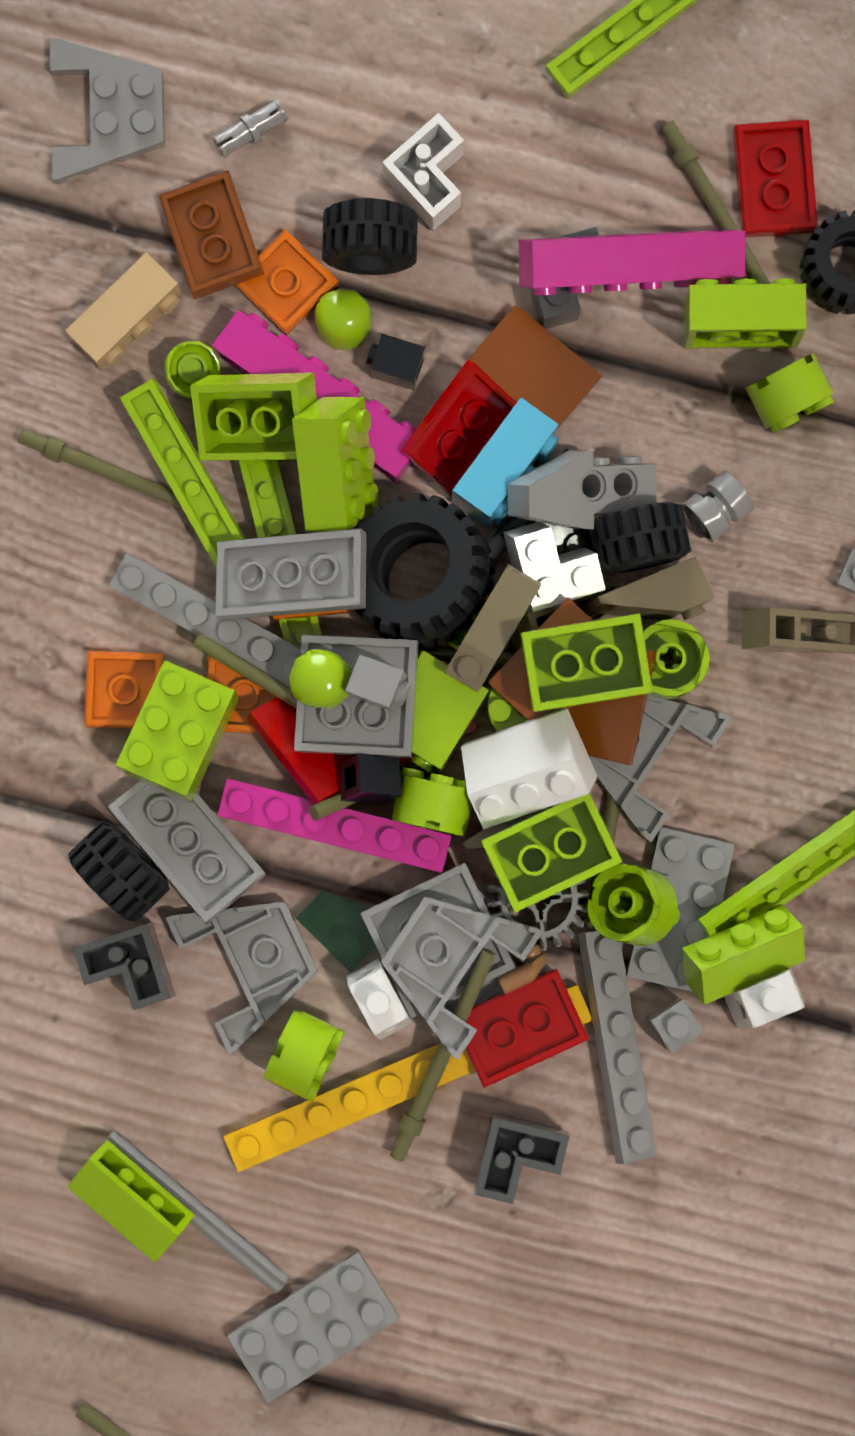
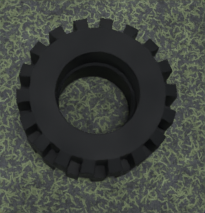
[322,198,418,275]
[799,210,855,315]
[589,502,691,574]
[68,821,170,923]

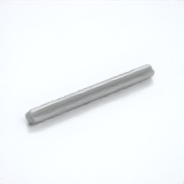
[104,1132,289,1293]

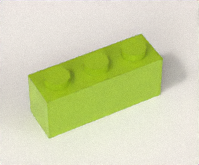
[682,905,805,1005]
[67,1140,195,1263]

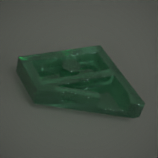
[296,891,376,972]

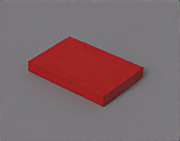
[733,120,818,238]
[400,360,516,496]
[247,697,355,805]
[466,968,589,1088]

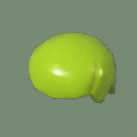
[315,289,372,351]
[164,341,221,399]
[289,649,352,709]

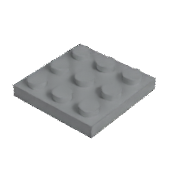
[294,635,419,758]
[360,863,516,1019]

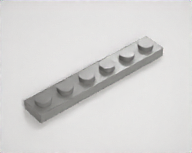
[109,553,301,687]
[578,930,657,1164]

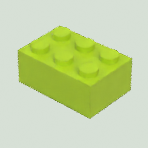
[684,278,806,349]
[190,372,317,461]
[292,397,379,532]
[520,614,653,712]
[115,660,239,802]
[480,793,622,913]

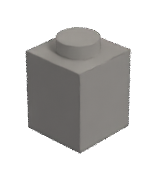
[345,654,410,712]
[647,997,704,1054]

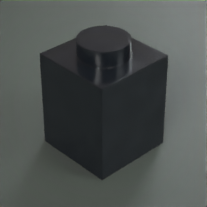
[366,334,425,391]
[339,754,403,804]

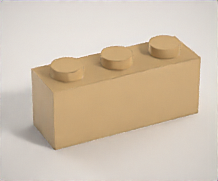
[65,252,182,371]

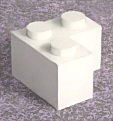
[382,113,464,231]
[503,522,606,612]

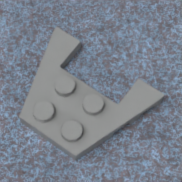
[50,38,165,184]
[588,694,732,843]
[381,897,543,1060]
[165,902,318,1054]

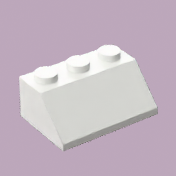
[461,707,598,829]

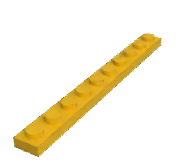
[223,984,592,1172]

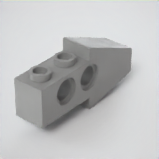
[507,450,657,529]

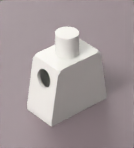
[346,958,414,1040]
[724,967,805,1028]

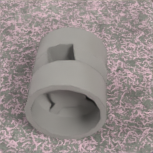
[682,471,755,543]

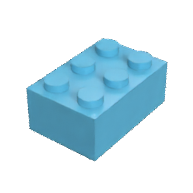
[452,398,559,530]

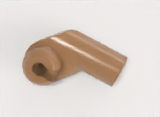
[498,944,546,994]

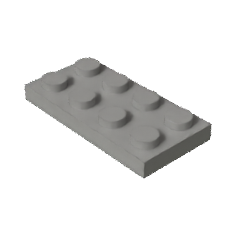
[215,529,366,620]
[108,781,266,925]
[626,827,735,992]
[227,1250,400,1403]

